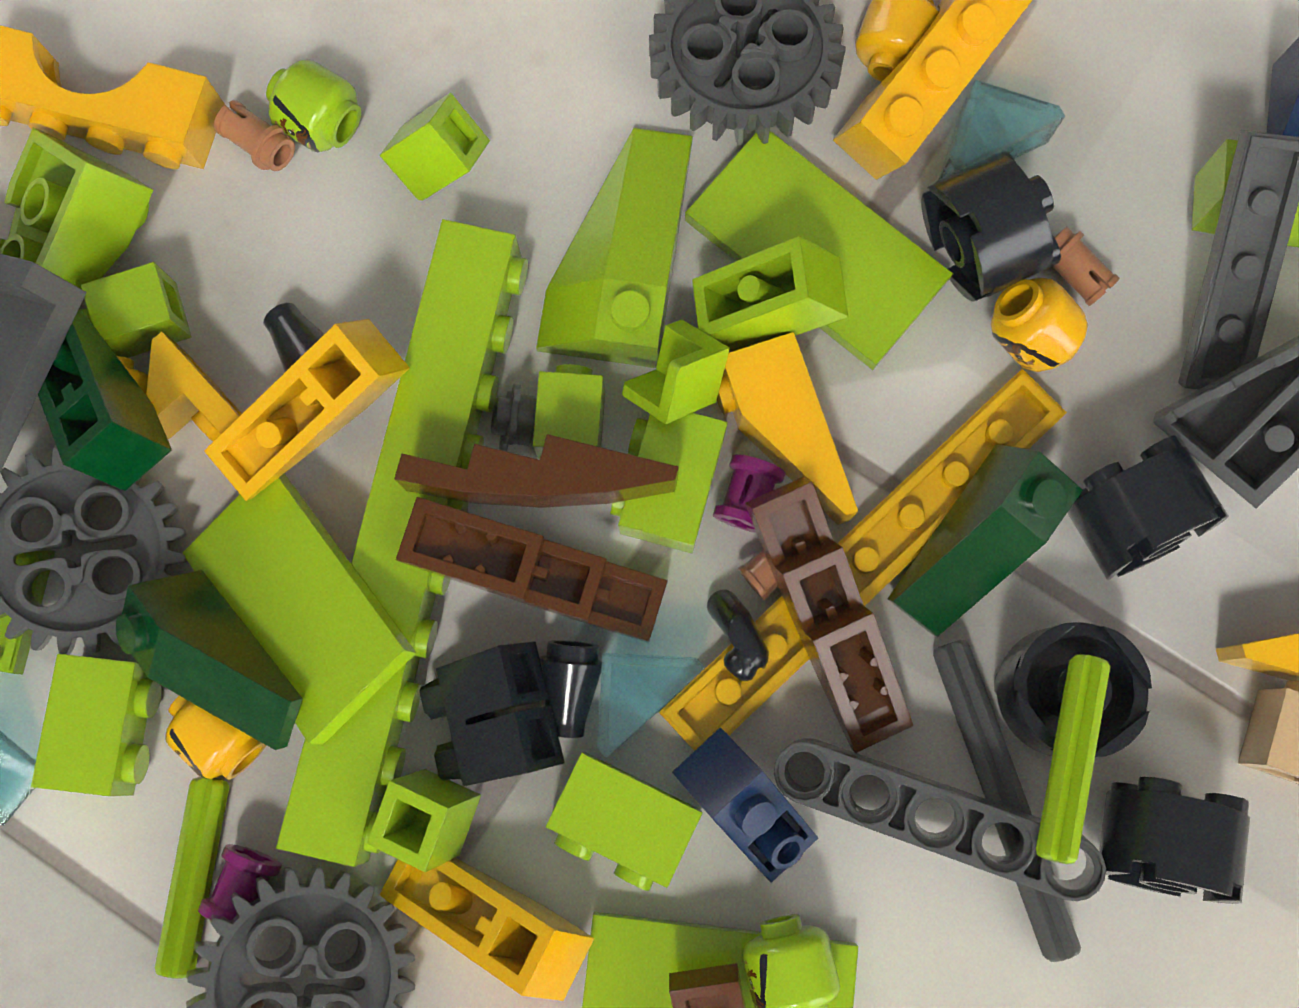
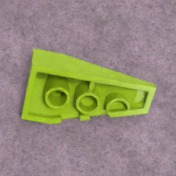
[0,127,154,290]
[536,128,693,368]

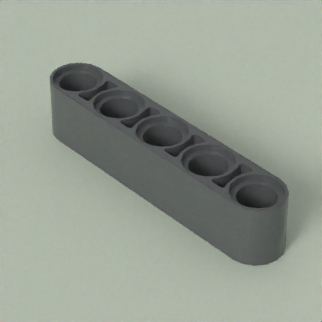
[774,738,1106,902]

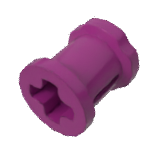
[713,454,786,533]
[198,844,282,920]

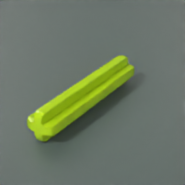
[1036,654,1110,864]
[155,777,229,979]

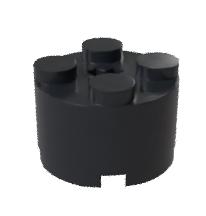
[921,151,1061,302]
[1067,435,1229,580]
[994,622,1152,757]
[1099,776,1250,904]

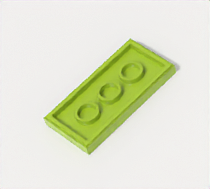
[685,131,953,370]
[182,473,416,746]
[582,912,859,1008]

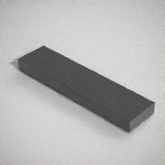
[1178,130,1299,390]

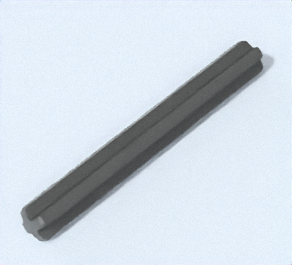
[933,640,1081,962]

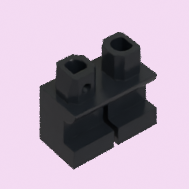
[419,641,565,786]

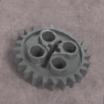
[649,0,846,145]
[0,447,187,655]
[186,865,415,1008]

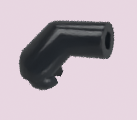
[707,590,769,681]

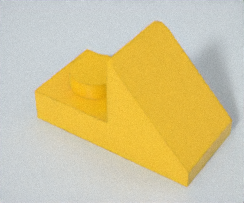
[146,331,242,441]

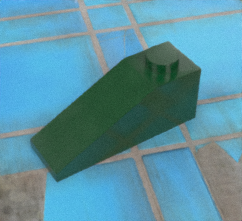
[38,307,172,491]
[887,444,1083,637]
[116,570,303,750]

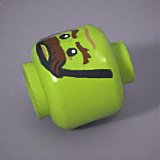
[266,60,361,153]
[743,914,840,1008]

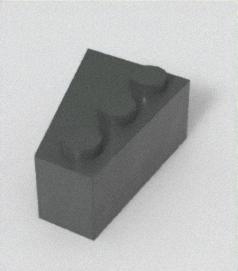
[1153,336,1299,509]

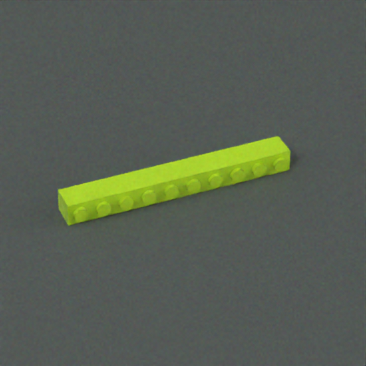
[276,219,528,867]

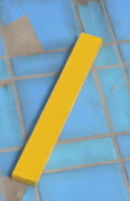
[659,369,1067,751]

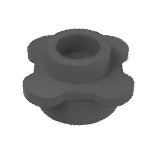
[491,383,537,452]

